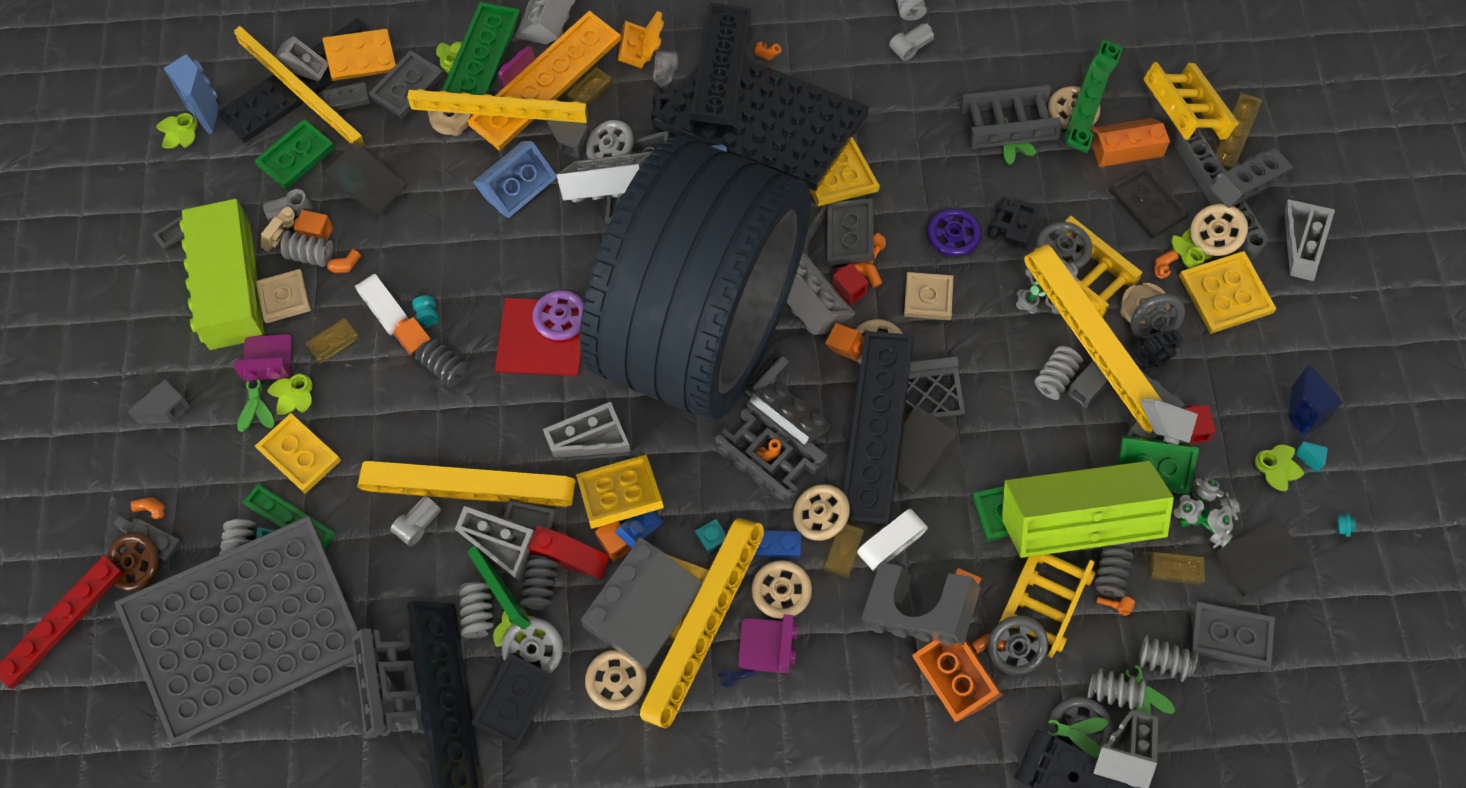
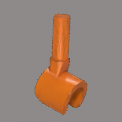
[868,233,886,264]
[1096,596,1135,616]

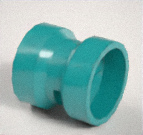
[412,295,439,327]

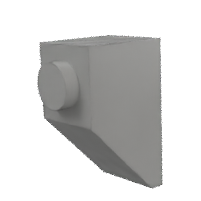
[274,36,328,81]
[1141,398,1198,445]

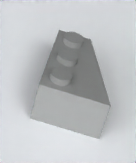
[543,402,630,458]
[455,506,535,582]
[1093,710,1158,788]

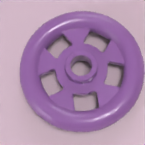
[533,290,584,340]

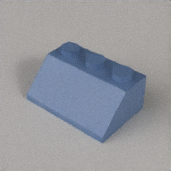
[163,54,220,135]
[473,141,557,218]

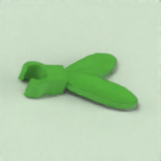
[994,117,1036,165]
[237,379,275,432]
[1124,665,1175,715]
[1045,717,1108,758]

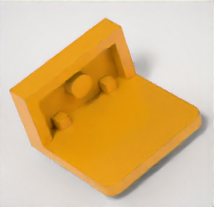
[618,11,664,68]

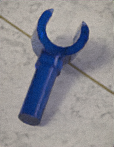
[718,670,755,688]

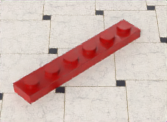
[0,555,124,689]

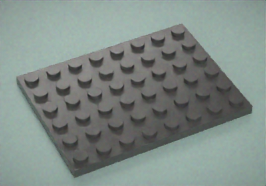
[114,516,359,745]

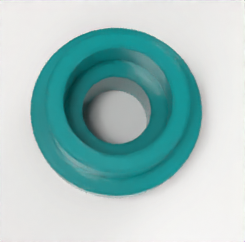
[1338,512,1356,537]

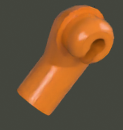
[754,41,781,61]
[327,249,361,273]
[1154,249,1179,279]
[853,262,883,288]
[755,439,781,463]
[131,497,165,519]
[970,633,1006,654]

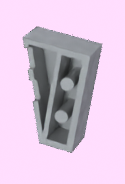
[1284,199,1335,281]

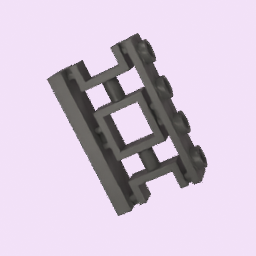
[715,401,827,505]
[352,629,425,739]

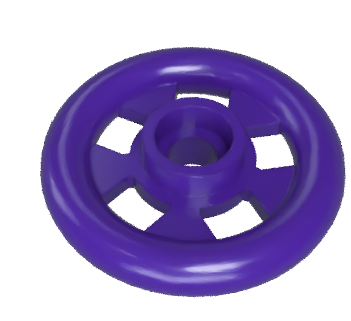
[927,208,982,257]

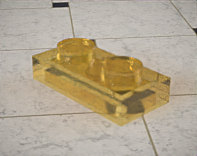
[567,67,613,107]
[305,318,359,364]
[825,524,864,578]
[1151,552,1205,585]

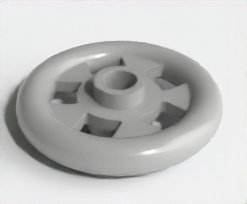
[586,120,634,159]
[502,618,563,674]

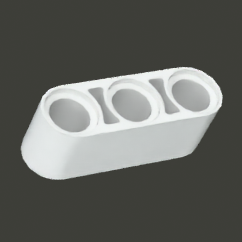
[355,274,409,336]
[857,509,928,572]

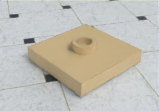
[255,269,311,323]
[904,272,953,320]

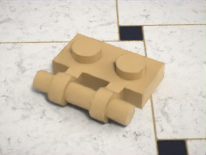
[261,207,294,252]

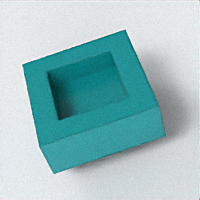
[695,519,727,554]

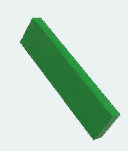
[242,484,336,550]
[468,545,531,630]

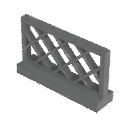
[904,357,965,419]

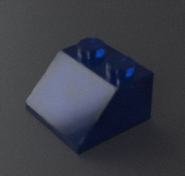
[1288,365,1343,436]

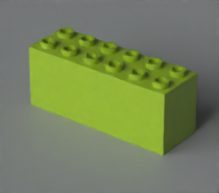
[180,199,265,350]
[1002,461,1174,558]

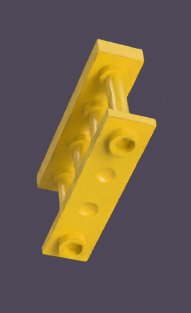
[1143,62,1239,140]
[1034,216,1143,317]
[999,554,1096,658]

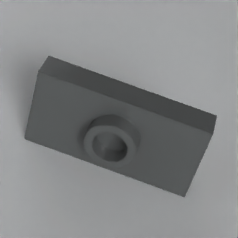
[322,82,370,111]
[745,356,789,396]

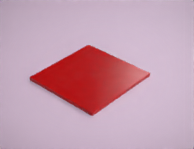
[495,298,581,376]

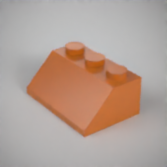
[1090,118,1170,167]
[912,639,1003,722]

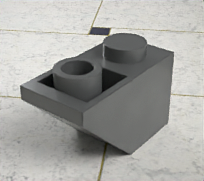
[546,120,589,159]
[127,380,191,424]

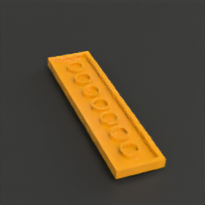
[467,11,621,151]

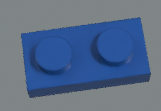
[615,512,664,548]
[754,531,801,558]

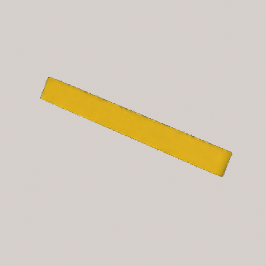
[1024,244,1163,433]
[357,461,576,507]
[640,518,764,728]

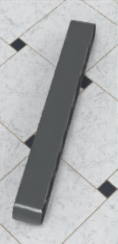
[1153,98,1268,259]

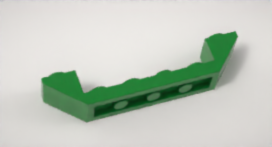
[1063,39,1123,153]

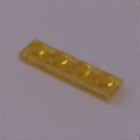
[1215,93,1262,171]

